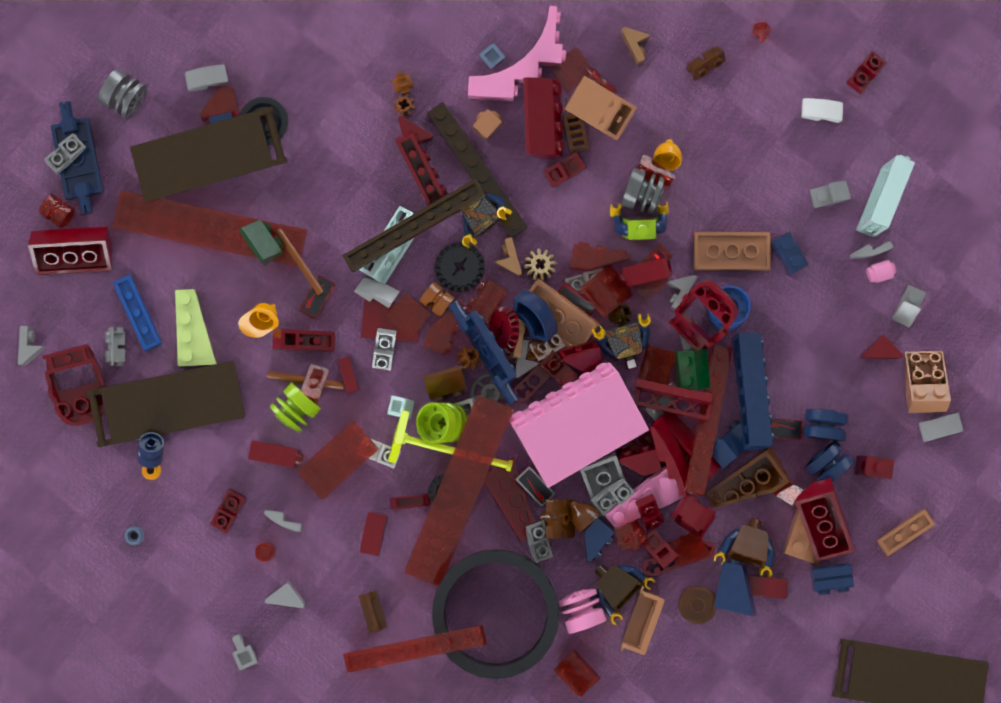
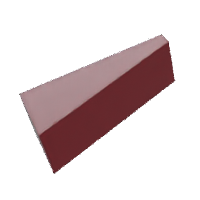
[338,356,359,394]
[390,494,430,510]

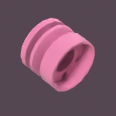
[558,588,606,634]

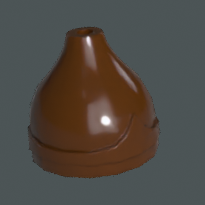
[569,500,601,532]

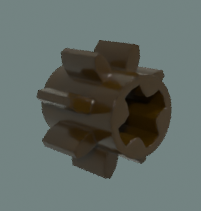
[608,302,632,327]

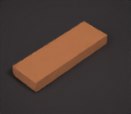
[876,508,936,557]

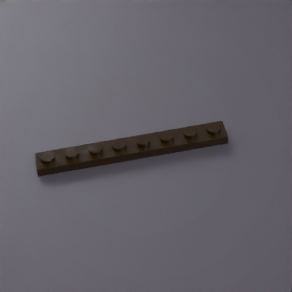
[427,102,528,238]
[342,178,486,273]

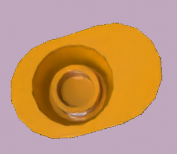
[238,303,279,338]

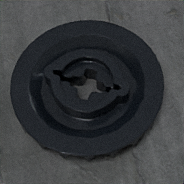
[239,97,289,146]
[435,242,485,292]

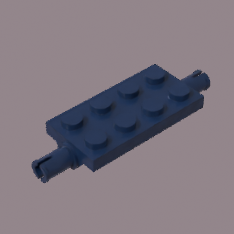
[50,101,104,215]
[448,300,519,405]

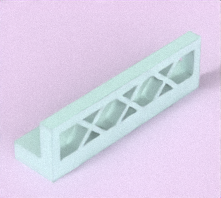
[359,206,415,284]

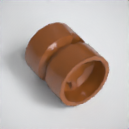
[419,282,456,318]

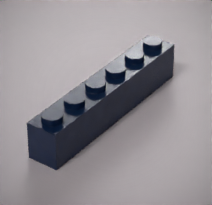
[732,332,774,450]

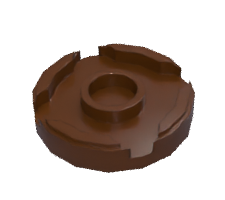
[678,586,717,624]

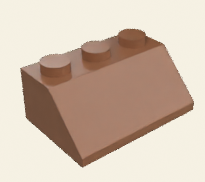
[782,509,820,565]

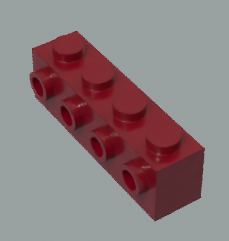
[395,130,448,205]

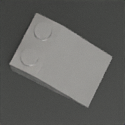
[580,451,624,517]

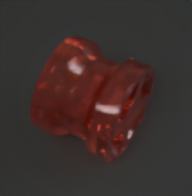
[255,542,276,562]

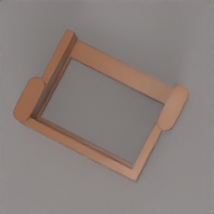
[620,586,665,655]

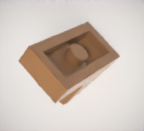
[620,27,650,66]
[495,237,522,277]

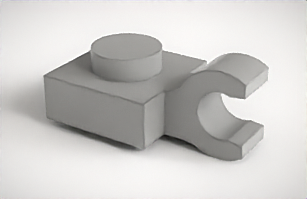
[232,633,258,670]

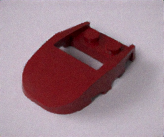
[668,280,738,349]
[43,343,105,426]

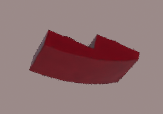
[846,51,887,95]
[210,488,247,534]
[635,494,664,531]
[360,512,388,556]
[749,576,788,599]

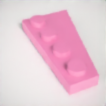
[605,466,688,529]

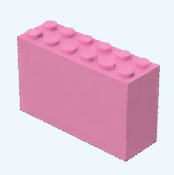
[508,362,649,488]

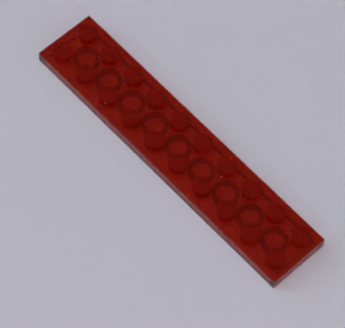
[112,191,308,267]
[404,394,514,586]

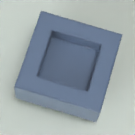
[479,43,506,70]

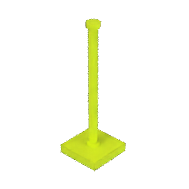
[388,410,513,472]

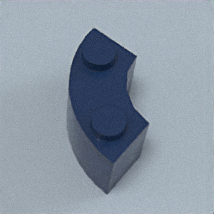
[513,290,557,342]
[708,420,744,468]

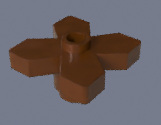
[540,499,575,539]

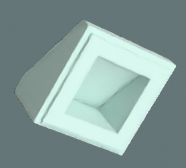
[387,396,414,419]

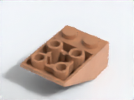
[564,76,637,140]
[904,351,951,413]

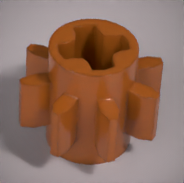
[392,71,414,96]
[393,93,416,117]
[456,346,481,370]

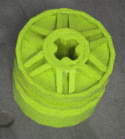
[269,382,321,433]
[416,403,468,443]

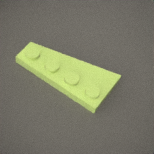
[175,289,217,367]

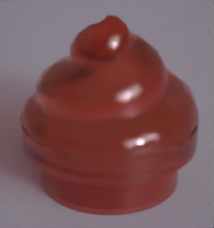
[752,22,771,42]

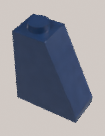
[714,559,757,616]

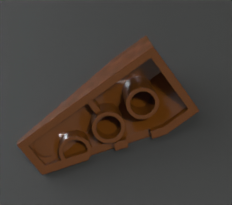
[705,447,790,508]

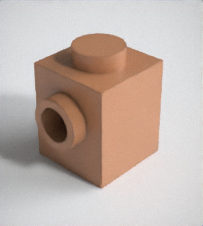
[473,109,502,141]

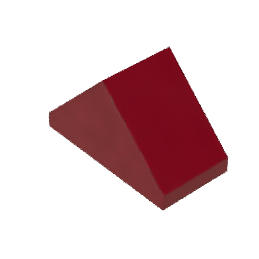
[398,116,434,143]
[861,335,903,359]

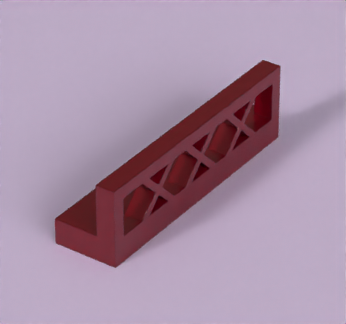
[634,379,715,421]

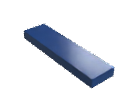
[112,275,163,352]

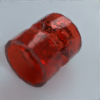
[38,193,75,229]

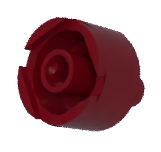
[670,495,716,538]

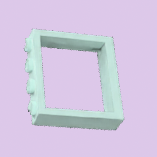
[856,155,915,238]

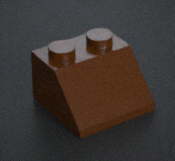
[423,366,467,402]

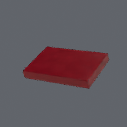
[361,299,422,343]

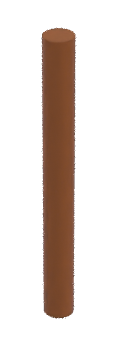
[275,228,324,296]
[268,371,344,390]

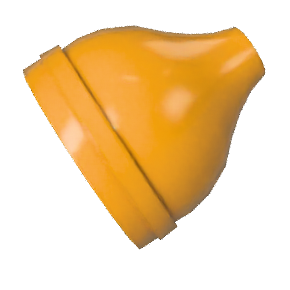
[653,139,682,171]

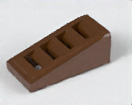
[562,113,589,154]

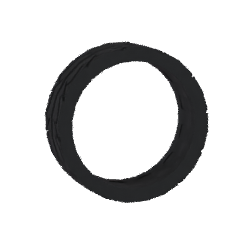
[432,549,559,679]

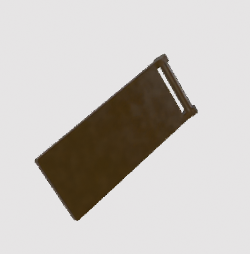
[130,107,288,202]
[85,361,245,448]
[832,638,989,703]

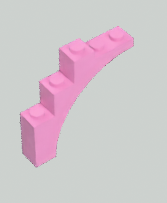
[468,6,566,102]

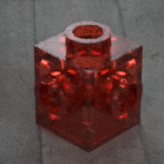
[614,519,646,552]

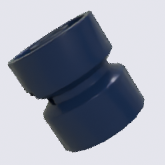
[137,432,164,468]

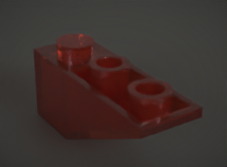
[569,242,631,272]
[423,299,467,356]

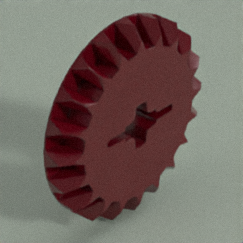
[488,307,520,357]

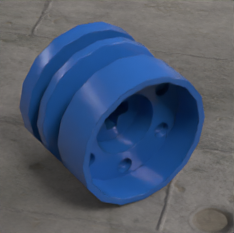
[706,286,751,332]

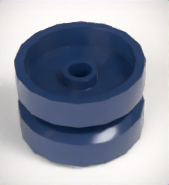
[803,409,849,442]
[804,440,854,482]

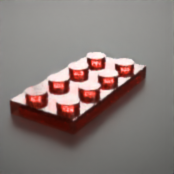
[297,420,379,500]

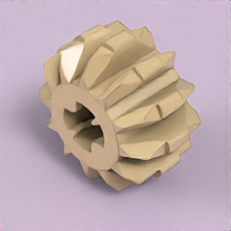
[524,249,557,281]

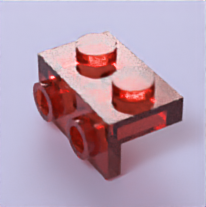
[638,345,675,385]
[554,649,601,698]

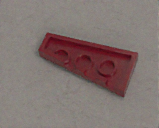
[481,457,535,543]

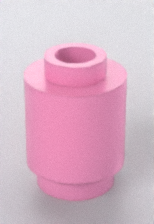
[866,260,896,283]

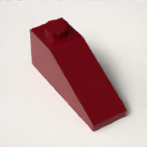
[273,329,335,351]

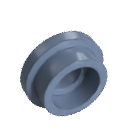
[124,526,144,545]

